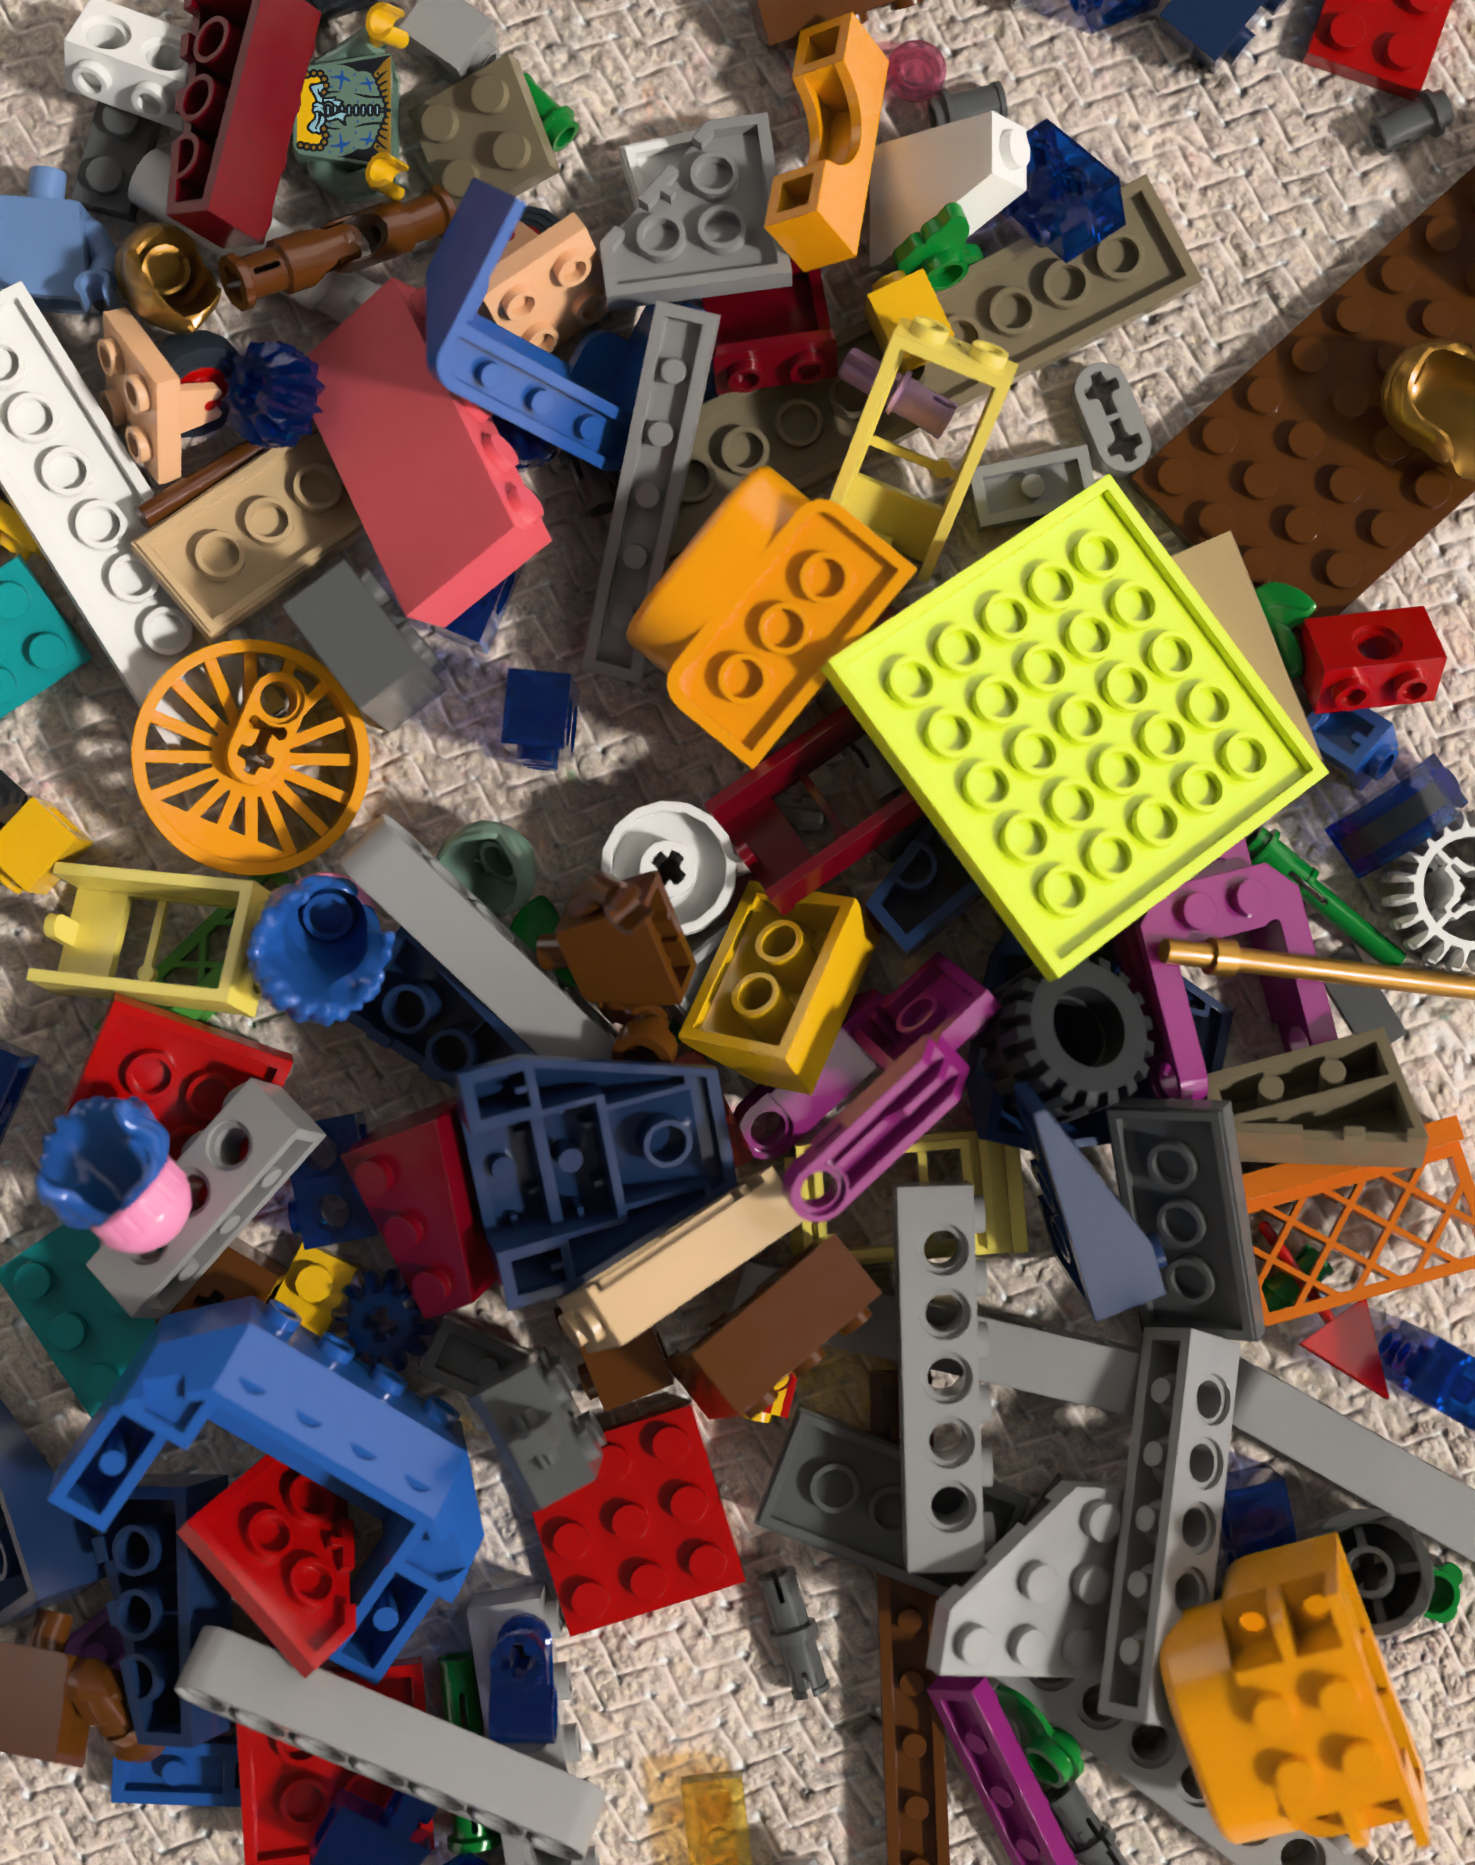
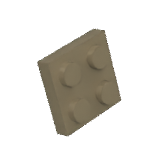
[408,53,561,209]

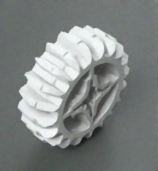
[1381,808,1475,972]

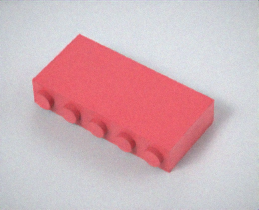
[291,277,552,628]

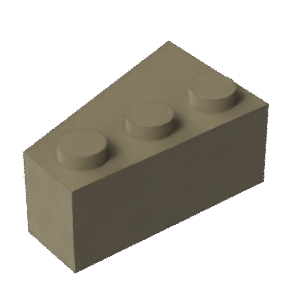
[1205,1027,1429,1168]

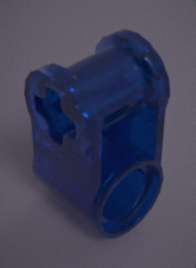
[489,1613,558,1745]

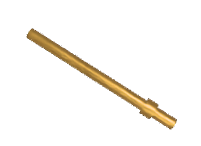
[1158,937,1475,1000]

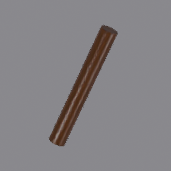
[134,416,296,529]

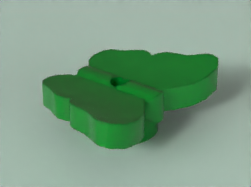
[892,202,984,292]

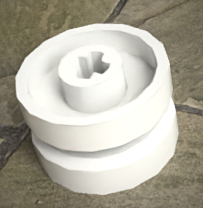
[601,801,737,937]

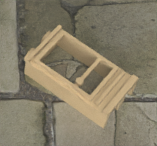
[556,1166,805,1353]

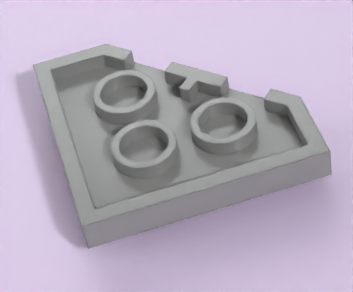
[599,112,792,310]
[926,1480,1125,1678]

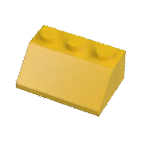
[677,880,880,1095]

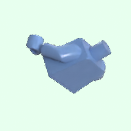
[0,166,120,316]

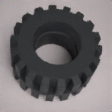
[978,956,1154,1123]

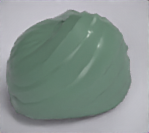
[436,820,537,917]

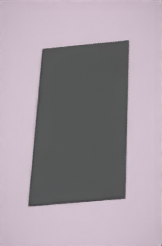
[1324,943,1407,1044]

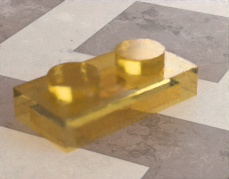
[681,1769,753,1865]

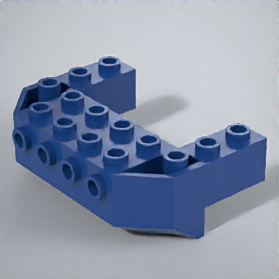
[47,1296,484,1686]

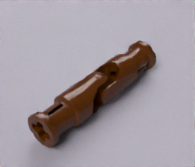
[218,184,457,312]

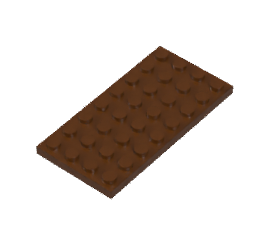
[1127,166,1475,642]

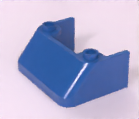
[425,177,707,471]

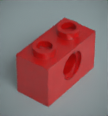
[1299,606,1447,714]

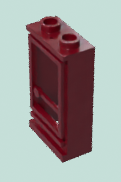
[703,704,925,916]

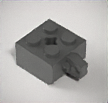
[467,1346,607,1513]

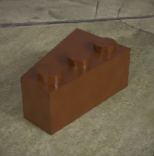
[663,1233,882,1420]

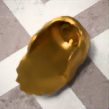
[114,222,221,335]
[1380,340,1475,481]

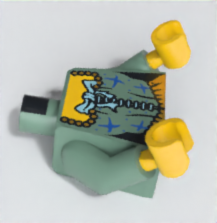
[289,2,409,204]

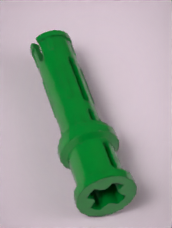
[437,1651,502,1854]

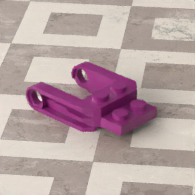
[1112,837,1338,1100]
[732,951,1002,1222]

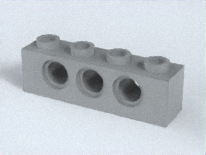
[85,1078,327,1319]

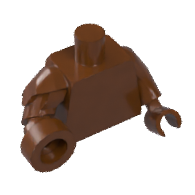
[536,870,697,1063]
[0,1609,166,1768]

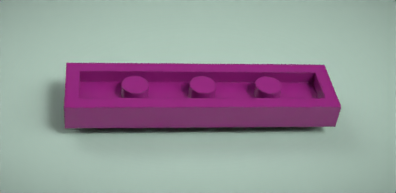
[926,1675,1078,1865]

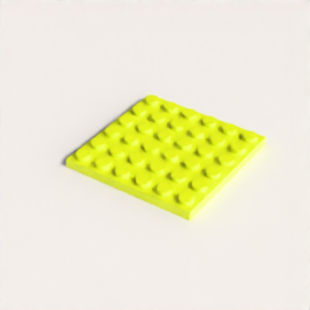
[821,474,1329,983]

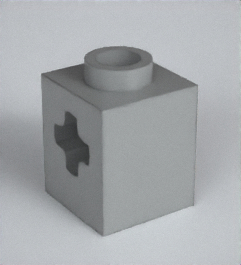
[399,0,500,85]

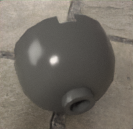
[1315,1509,1435,1639]

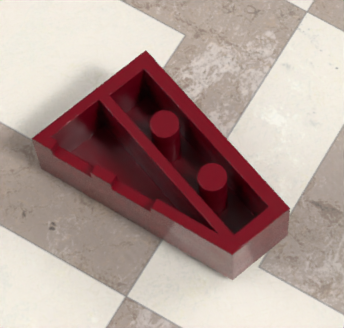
[340,1096,497,1319]

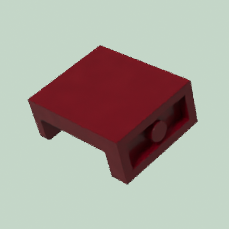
[701,257,838,394]

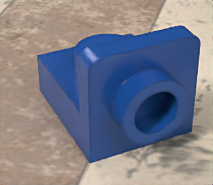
[1307,708,1398,791]

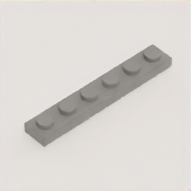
[581,300,721,684]

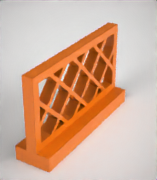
[1242,1115,1475,1327]

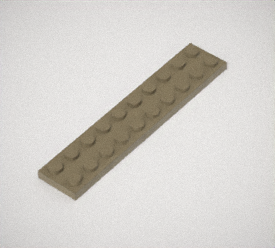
[618,174,1203,563]

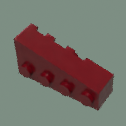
[166,0,321,249]

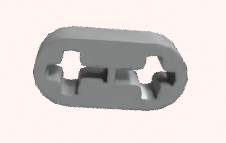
[1070,362,1152,479]

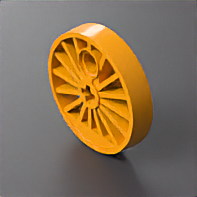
[130,639,370,875]

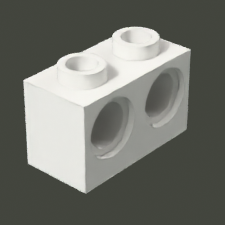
[64,0,191,131]

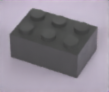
[282,560,447,733]

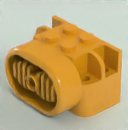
[626,466,917,769]
[1159,1531,1431,1849]

